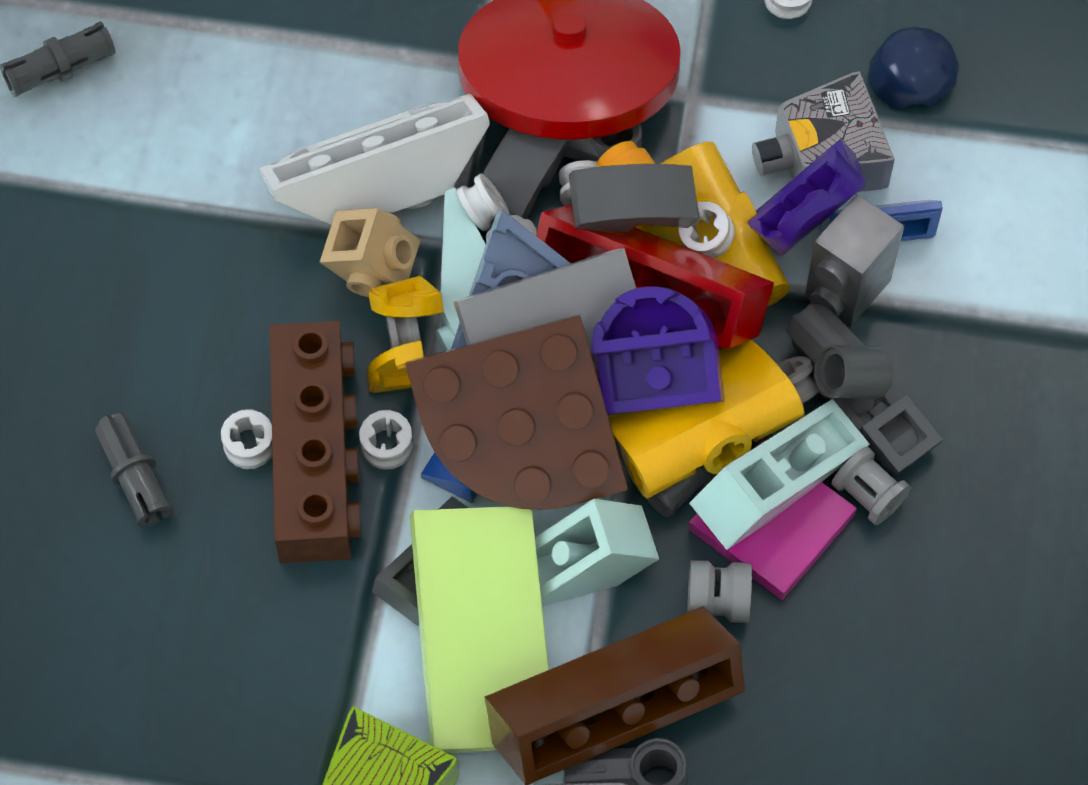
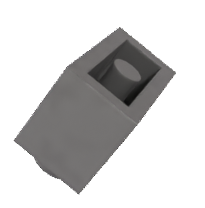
[805,194,904,328]

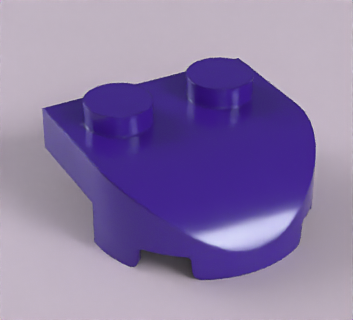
[748,138,865,256]
[591,286,725,415]

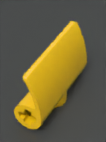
[635,142,790,307]
[608,340,804,499]

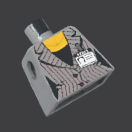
[752,71,895,192]

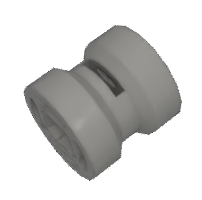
[687,560,752,623]

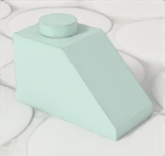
[535,499,659,606]

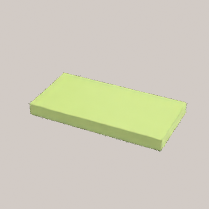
[410,507,549,754]

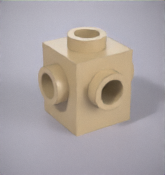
[320,208,421,297]

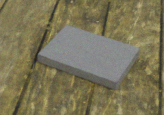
[453,248,636,380]

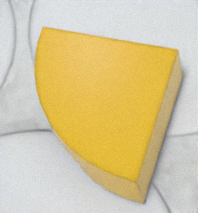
[368,276,444,317]
[366,341,424,393]

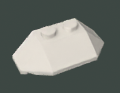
[259,94,490,225]

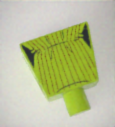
[323,706,459,785]

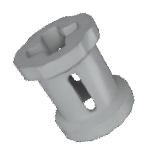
[831,446,912,526]

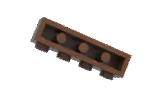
[269,321,362,564]
[485,606,745,785]

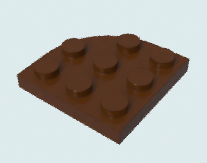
[405,314,628,510]

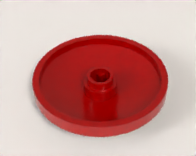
[458,0,681,139]

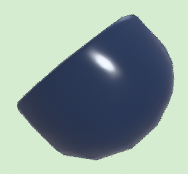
[868,27,959,110]

